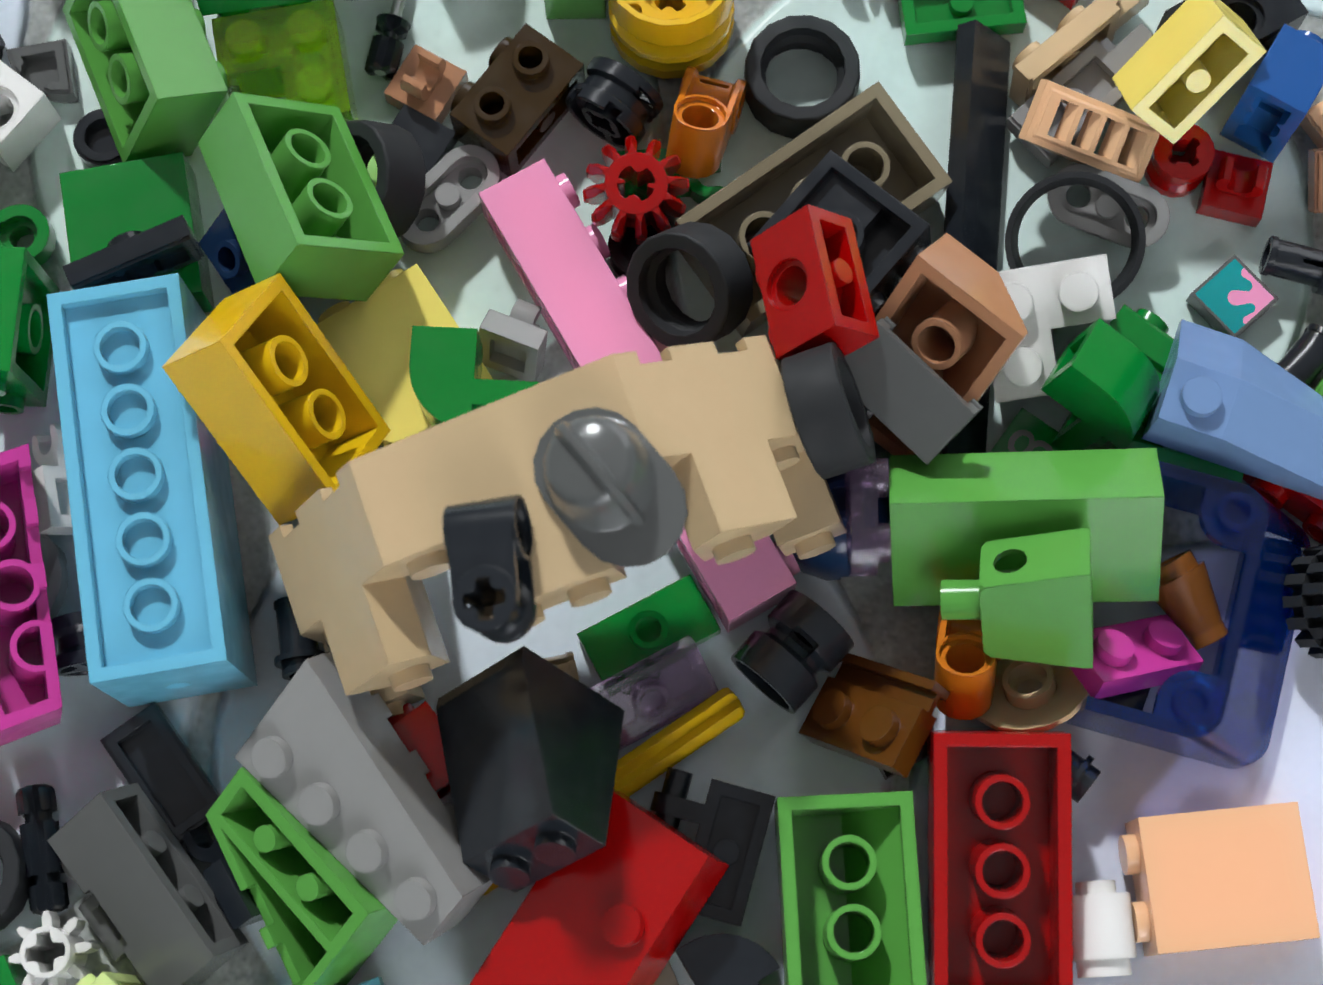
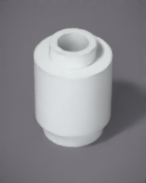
[1072,880,1137,978]

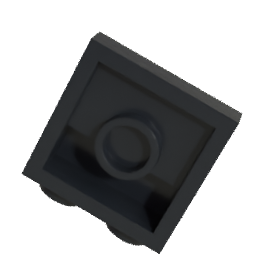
[747,150,931,317]

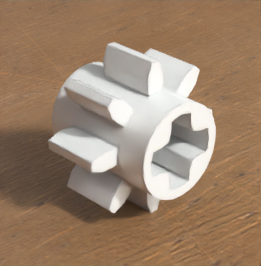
[8,910,100,985]

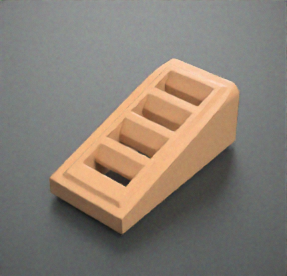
[1018,79,1160,183]

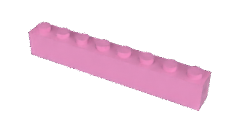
[478,158,800,632]

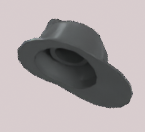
[533,407,688,567]

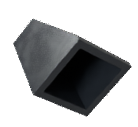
[436,646,625,893]

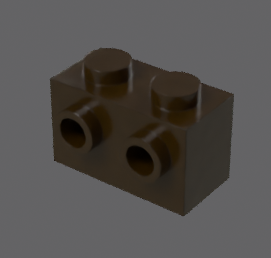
[449,23,586,177]

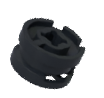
[565,56,664,149]

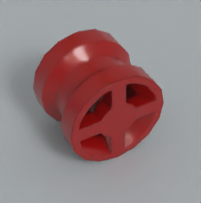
[1144,124,1215,198]

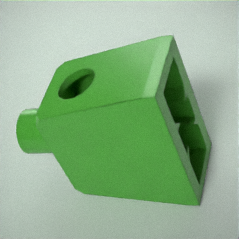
[940,528,1093,669]

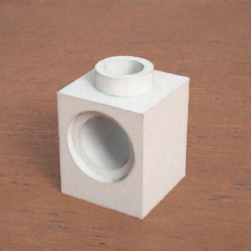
[0,60,62,172]

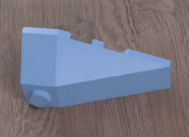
[1142,319,1323,500]

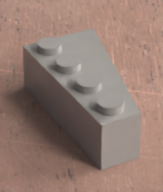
[234,651,492,945]

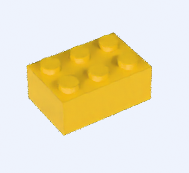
[162,273,391,526]

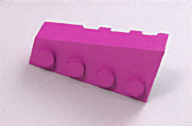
[0,443,63,746]

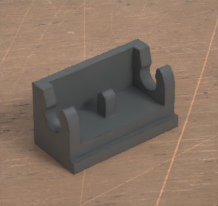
[845,316,983,464]

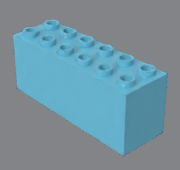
[46,273,258,708]

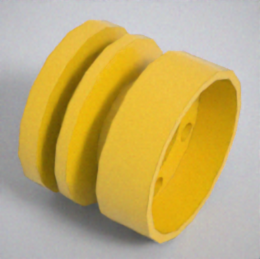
[608,0,735,79]

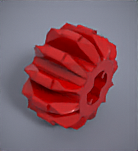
[583,135,690,245]

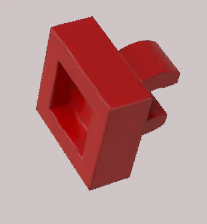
[1196,149,1273,228]

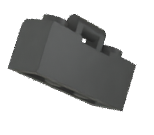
[47,783,249,985]

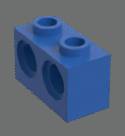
[1219,23,1323,163]

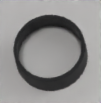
[1005,171,1146,299]

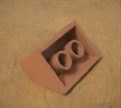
[868,233,1028,455]

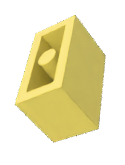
[1112,0,1267,144]

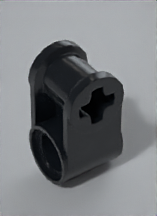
[443,495,537,643]

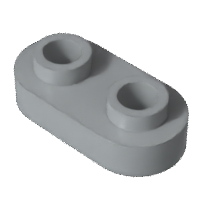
[400,145,502,253]
[1047,164,1170,248]

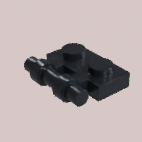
[649,767,776,927]

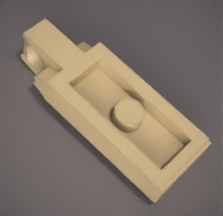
[1009,0,1149,107]

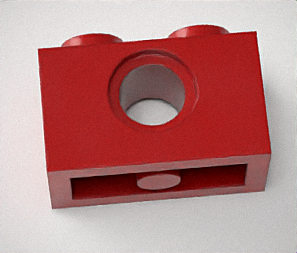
[750,204,880,360]

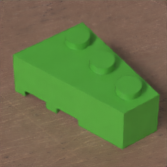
[206,767,398,985]

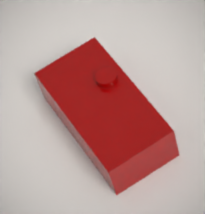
[927,730,1073,985]
[469,789,730,985]

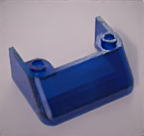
[1066,461,1311,769]

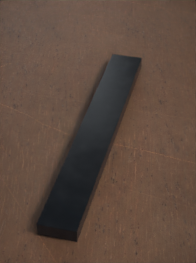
[940,20,1011,454]

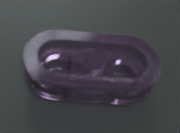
[844,451,891,576]

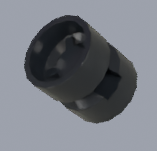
[731,590,854,714]

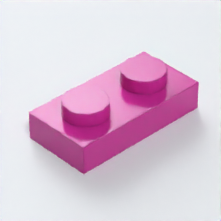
[1070,614,1204,700]

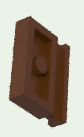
[798,653,950,778]

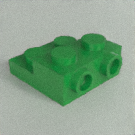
[0,246,60,415]

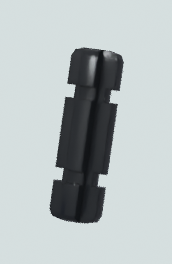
[15,784,70,915]

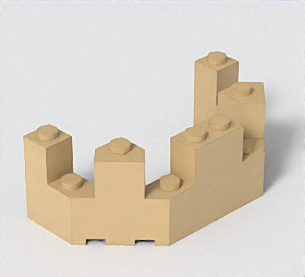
[268,335,847,717]

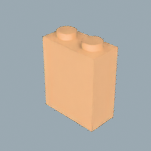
[1118,802,1320,956]

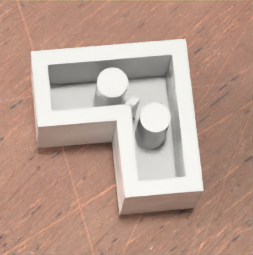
[993,254,1116,403]

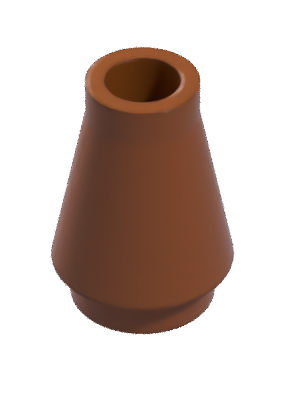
[1155,549,1229,650]

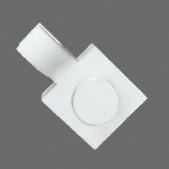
[32,423,73,535]

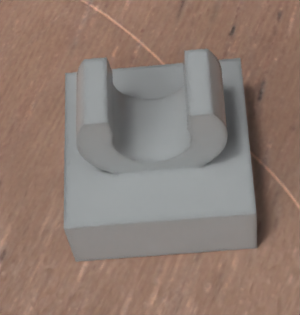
[479,298,548,382]

